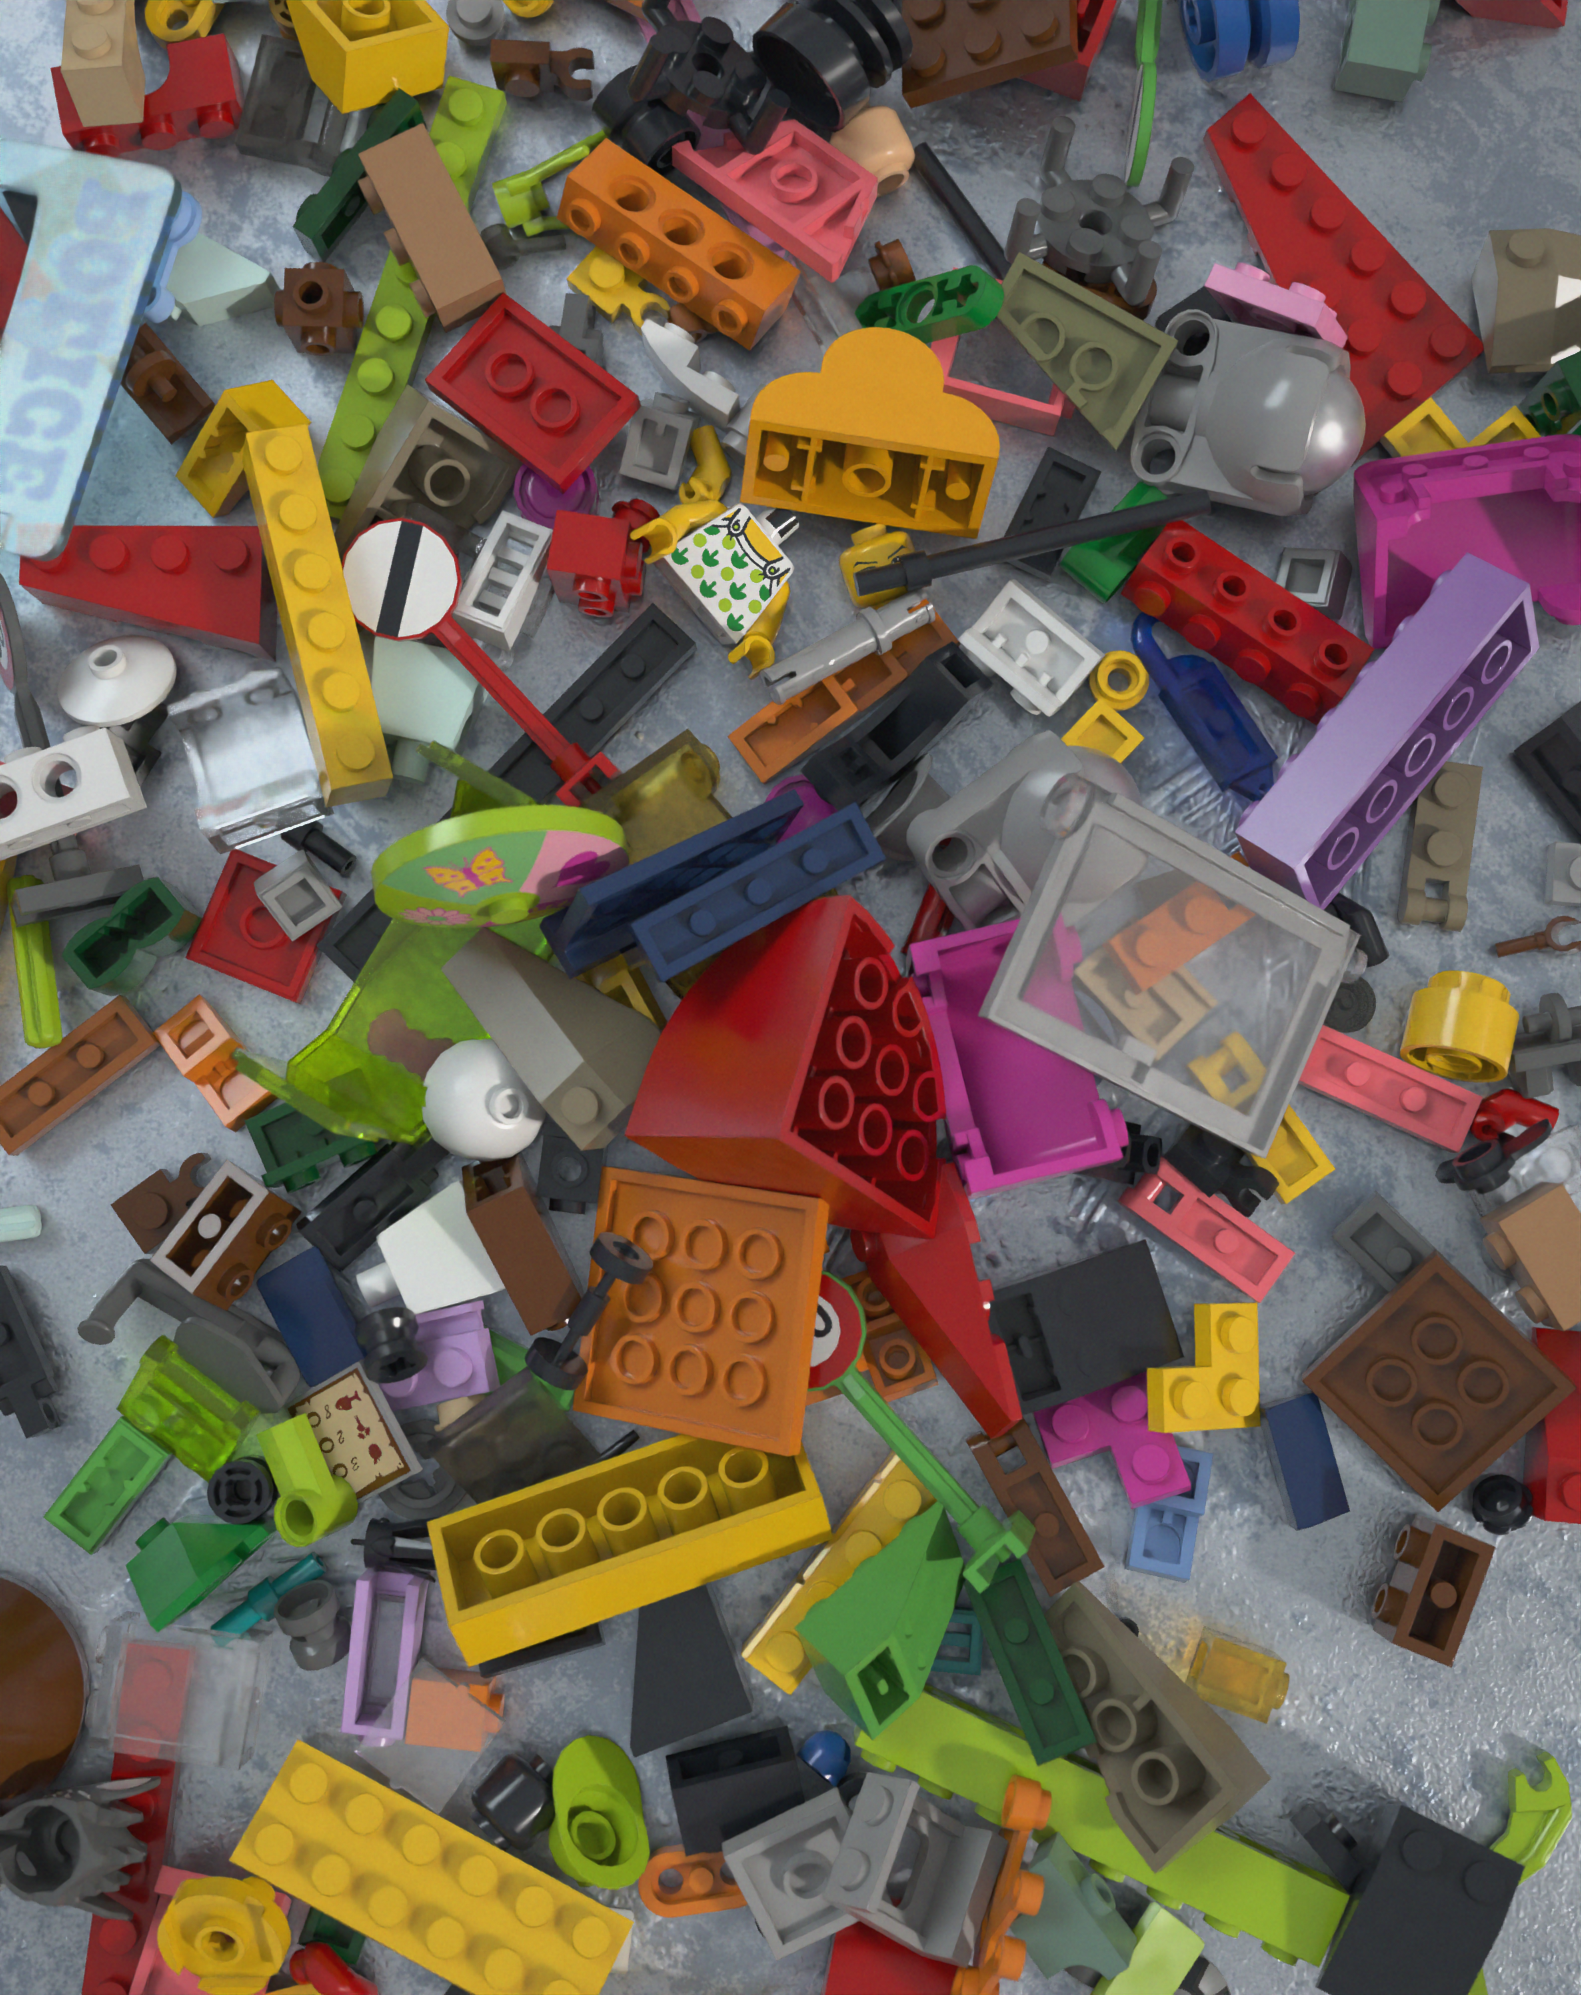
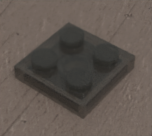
[427,1366,602,1504]

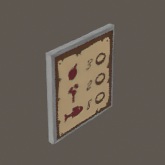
[283,1359,423,1504]

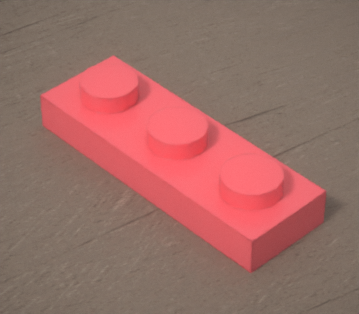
[1298,1025,1483,1153]

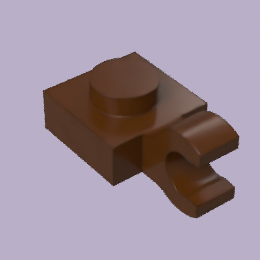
[490,39,595,101]

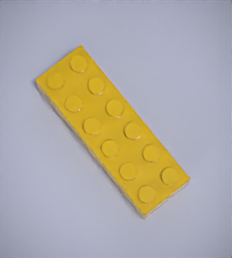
[427,1434,834,1667]
[229,1739,634,1995]

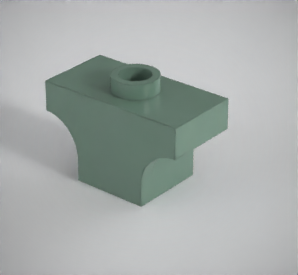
[1009,1831,1137,1981]

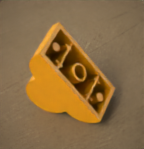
[740,327,1000,539]

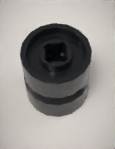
[591,65,701,178]

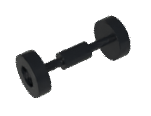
[524,1232,653,1390]

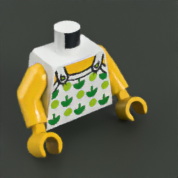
[630,499,799,680]

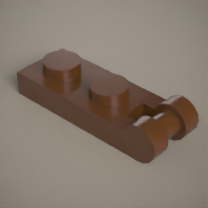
[965,1416,1105,1597]

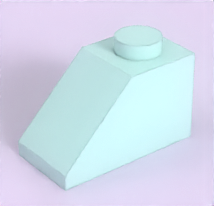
[136,232,280,327]

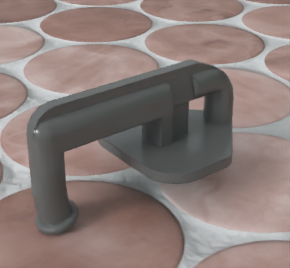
[77,1259,301,1414]

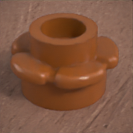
[868,239,916,291]

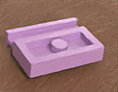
[378,1300,500,1411]

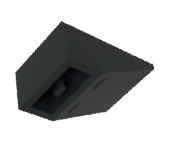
[988,1239,1184,1416]

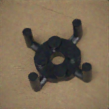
[627,0,791,155]

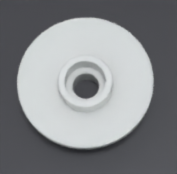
[57,635,177,727]

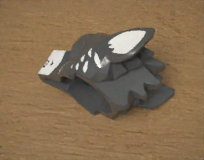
[0,1776,161,1921]

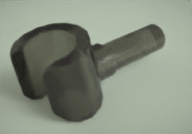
[481,223,566,270]

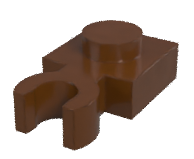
[110,1152,211,1254]

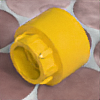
[1400,970,1519,1083]

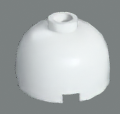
[422,1039,547,1162]

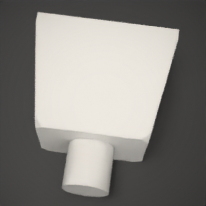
[356,1180,506,1315]

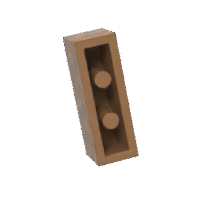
[357,123,507,333]

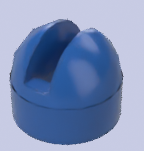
[796,1729,851,1787]

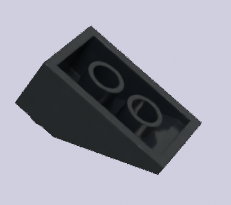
[1315,1804,1525,1995]

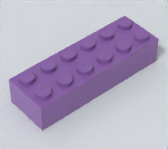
[1235,552,1540,910]

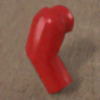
[1469,1088,1559,1141]
[289,1941,378,1995]

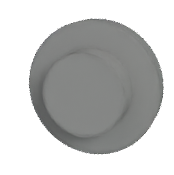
[446,0,505,46]

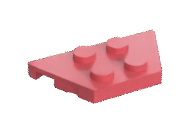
[672,119,878,283]

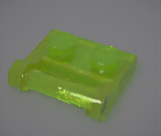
[116,1334,261,1483]

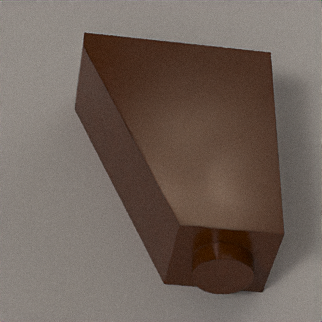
[461,1151,584,1336]

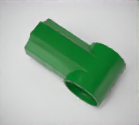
[1059,481,1168,605]

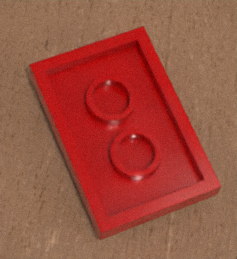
[425,292,641,494]

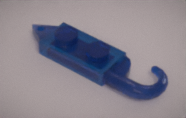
[1130,612,1279,802]

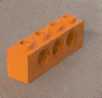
[556,138,801,351]

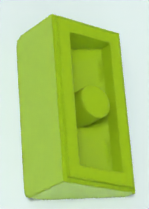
[1090,1901,1205,1995]

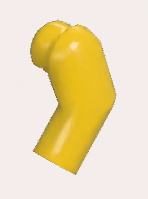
[679,425,732,504]

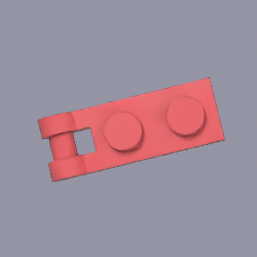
[1117,1156,1295,1303]

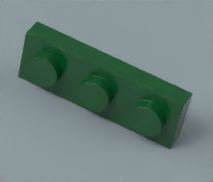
[293,88,427,263]
[963,1559,1097,1767]

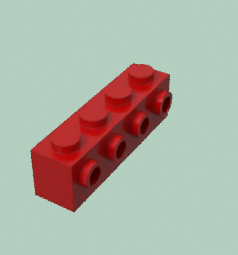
[1120,520,1374,726]

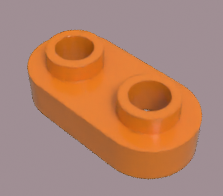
[638,1844,748,1918]

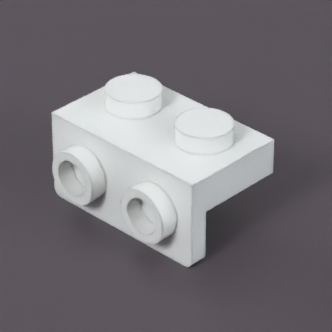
[958,579,1105,717]

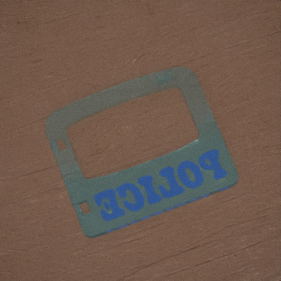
[0,136,182,561]

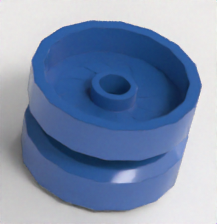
[1177,0,1300,83]

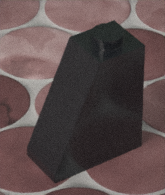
[630,1582,754,1758]

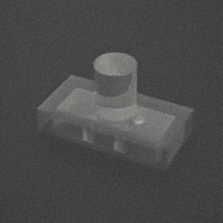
[783,250,878,355]

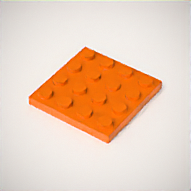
[572,1166,829,1456]

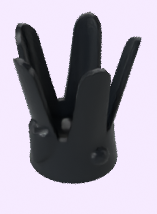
[351,1516,441,1583]

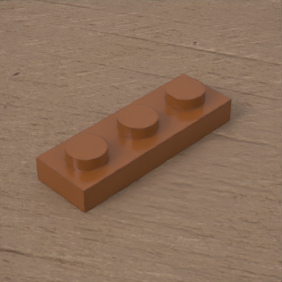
[0,995,161,1156]

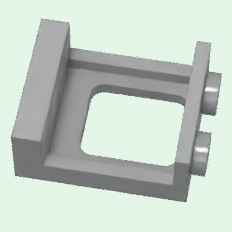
[822,1772,1008,1968]

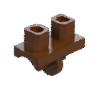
[100,322,215,445]

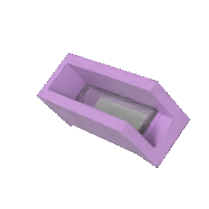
[341,1567,431,1746]

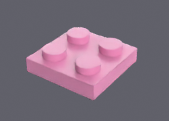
[1204,262,1348,348]

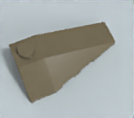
[1471,228,1581,374]
[334,384,523,634]
[441,927,662,1151]
[1044,1582,1272,1873]

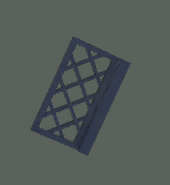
[539,789,804,979]
[622,802,886,984]

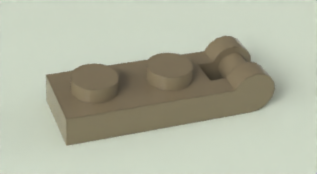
[1397,761,1483,932]

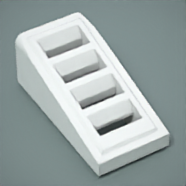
[452,510,553,651]

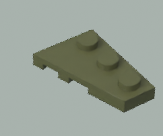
[995,252,1178,453]

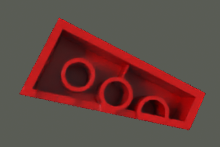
[19,525,277,662]

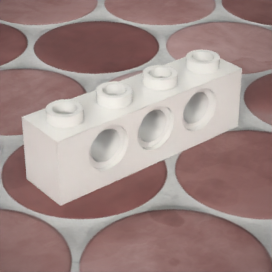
[0,725,147,861]

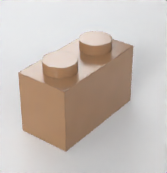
[1479,1181,1581,1331]

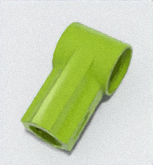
[256,1413,358,1548]

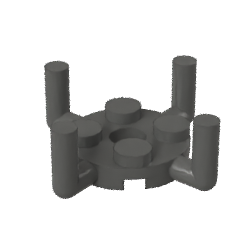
[1004,116,1194,306]

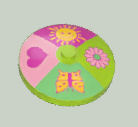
[371,805,630,928]

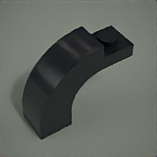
[800,641,994,811]

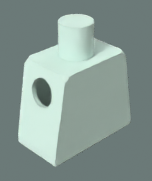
[371,636,489,784]

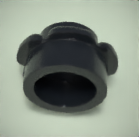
[1472,1474,1534,1535]

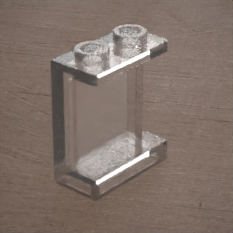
[167,667,334,855]
[85,1611,274,1771]

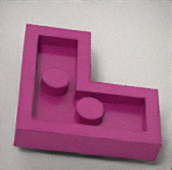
[1032,1371,1191,1509]

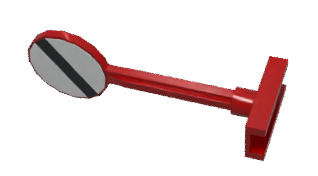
[342,518,627,811]

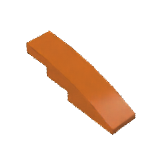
[727,599,961,785]

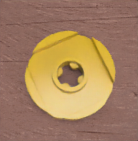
[157,1876,291,1995]

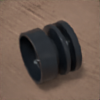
[752,0,913,132]

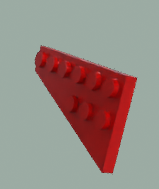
[1203,93,1484,467]

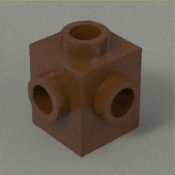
[274,262,364,356]

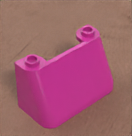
[1353,434,1581,649]
[906,911,1129,1200]

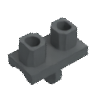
[1508,993,1581,1098]

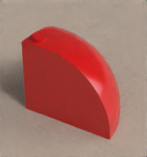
[624,895,946,1239]

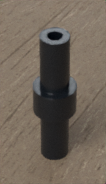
[248,789,356,875]

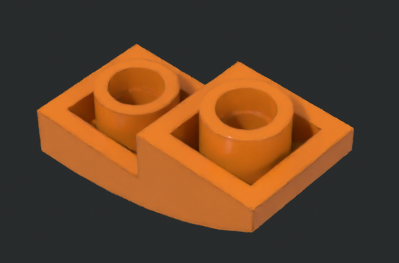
[841,1270,939,1403]

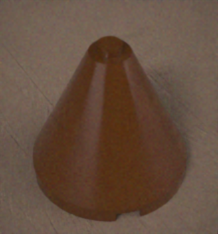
[0,1575,90,1815]

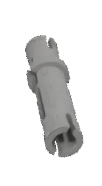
[760,588,936,705]

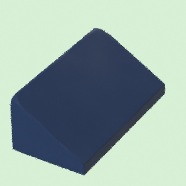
[256,1246,367,1387]
[1260,1391,1350,1531]

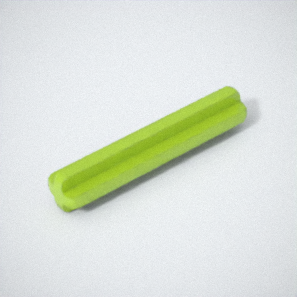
[7,875,63,1049]

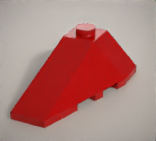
[850,1162,1023,1439]

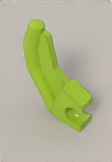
[1489,1751,1572,1886]

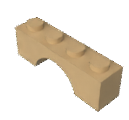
[61,0,146,127]

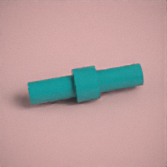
[211,1552,327,1646]

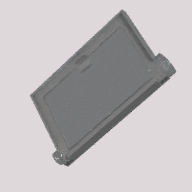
[978,772,1367,1159]

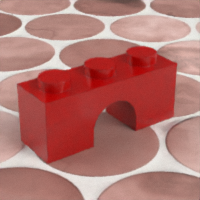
[50,33,251,161]

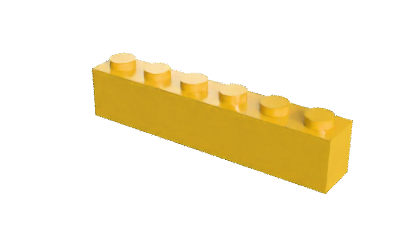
[242,424,393,808]

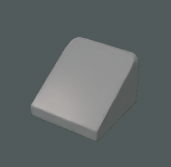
[1276,547,1352,620]
[254,849,343,941]

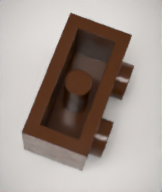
[150,1159,302,1311]
[1372,1513,1496,1668]

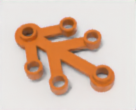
[951,1774,1052,1995]

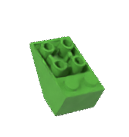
[794,1501,966,1741]

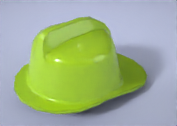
[548,1735,650,1890]

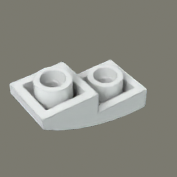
[641,318,740,433]

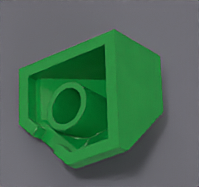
[125,1514,278,1633]

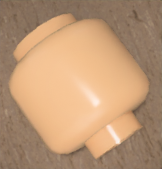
[829,103,915,198]

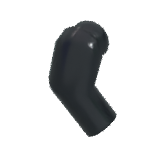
[1324,892,1389,968]

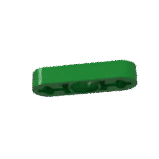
[851,265,1004,344]

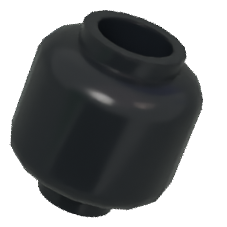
[469,1754,556,1852]

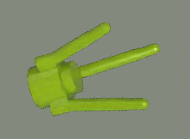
[492,130,610,237]

